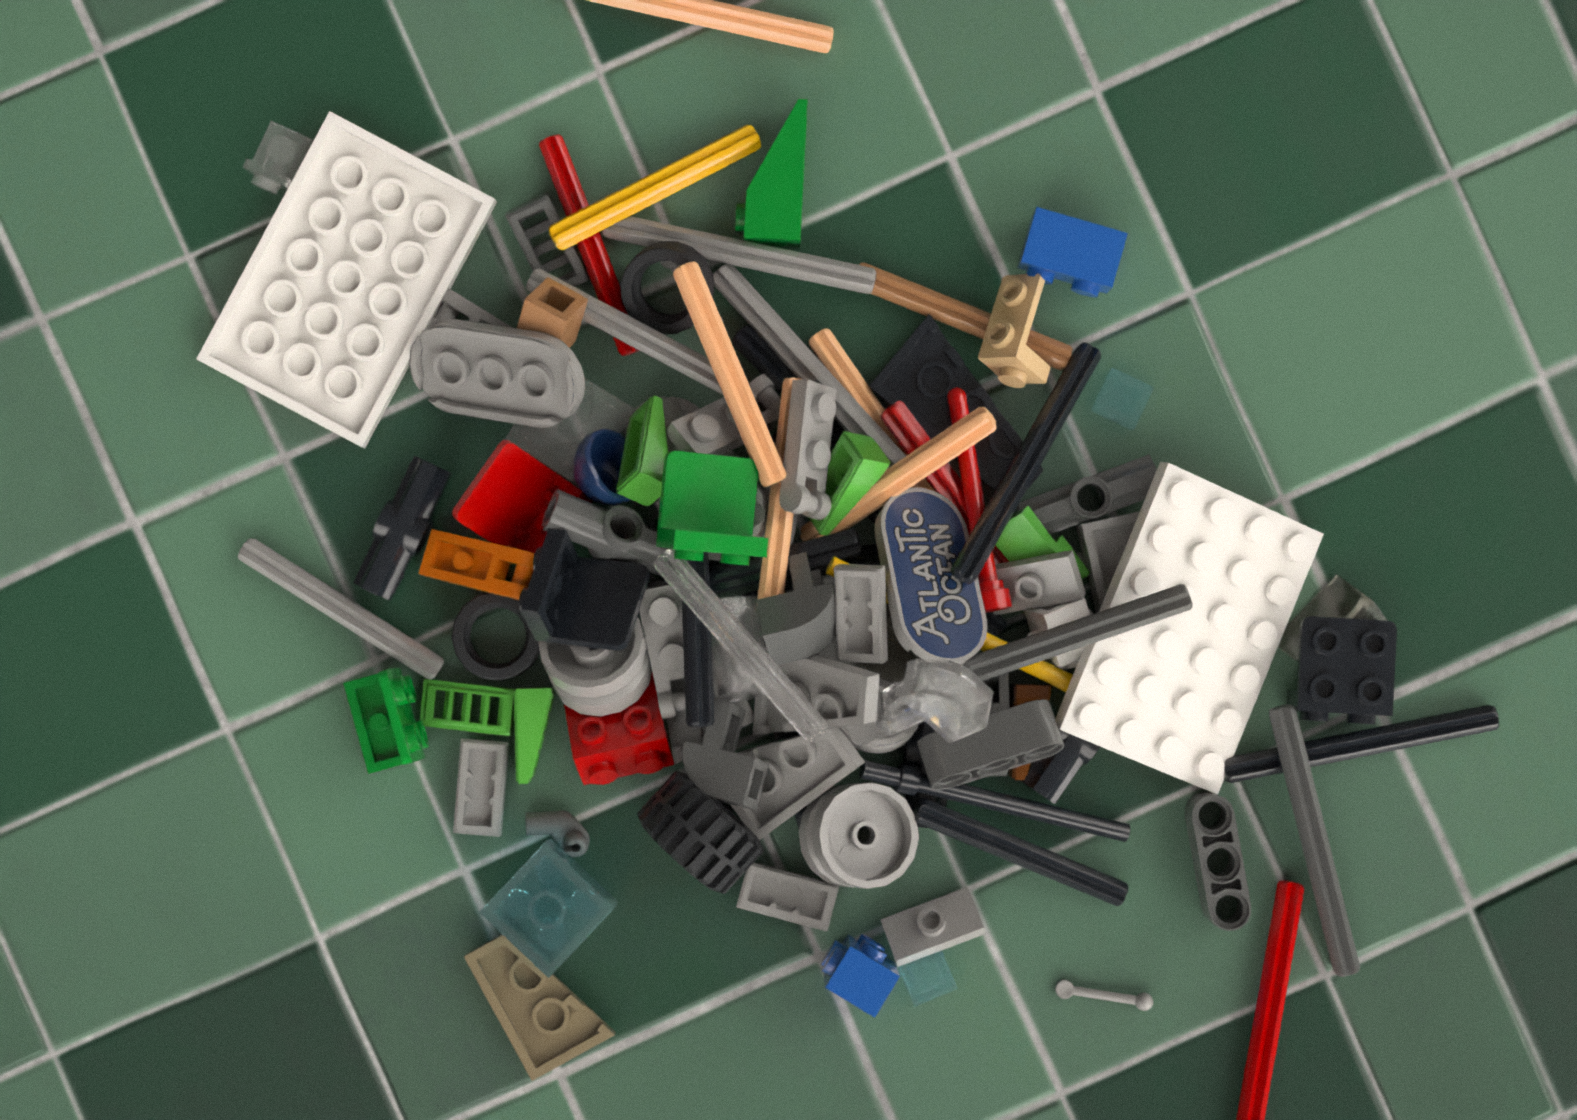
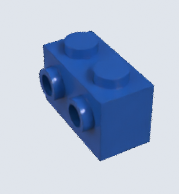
[1017,207,1128,298]
[821,934,900,1018]

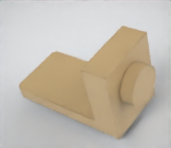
[978,273,1051,388]

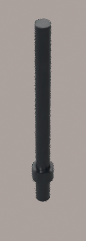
[859,760,1130,842]

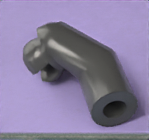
[525,810,590,857]

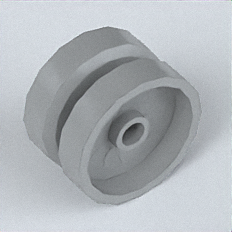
[538,617,652,717]
[798,782,919,889]

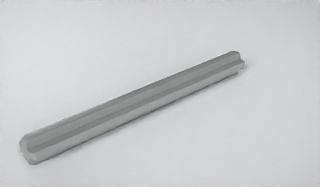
[602,216,876,294]
[713,264,906,469]

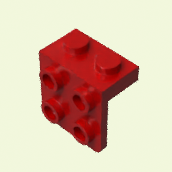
[452,440,593,554]
[564,672,674,786]

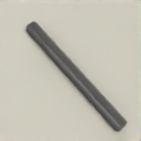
[915,584,1193,700]
[1269,704,1360,977]

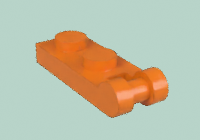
[418,529,534,600]

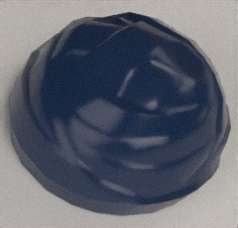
[573,429,631,506]

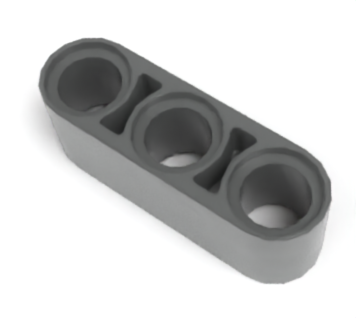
[917,699,1065,790]
[1185,792,1251,931]

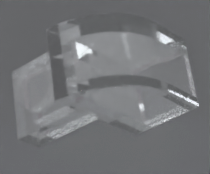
[876,658,994,743]

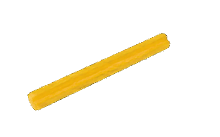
[548,125,761,250]

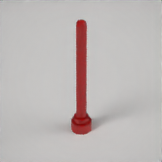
[947,387,1012,613]

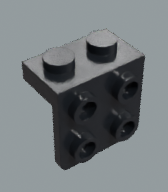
[519,528,650,651]
[1287,616,1397,724]

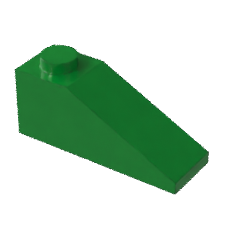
[735,99,808,247]

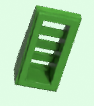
[616,395,668,506]
[809,431,890,536]
[419,679,517,736]
[514,687,555,784]

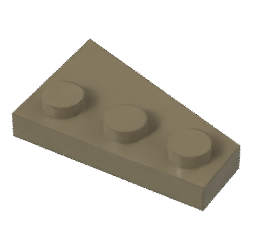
[464,932,616,1081]

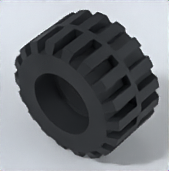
[637,771,764,894]

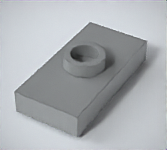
[993,550,1086,615]
[834,564,888,664]
[453,738,510,837]
[736,862,839,932]
[880,887,986,967]

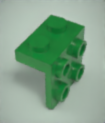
[656,451,768,566]
[343,668,429,774]

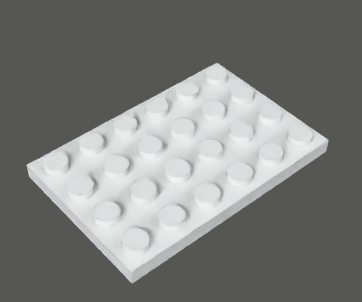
[196,111,497,448]
[1055,462,1324,795]

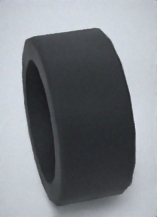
[620,241,714,335]
[452,592,540,681]

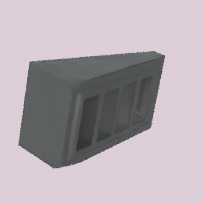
[505,192,589,287]

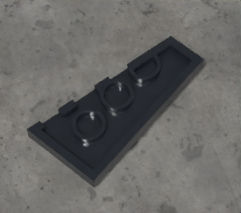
[869,314,1044,492]

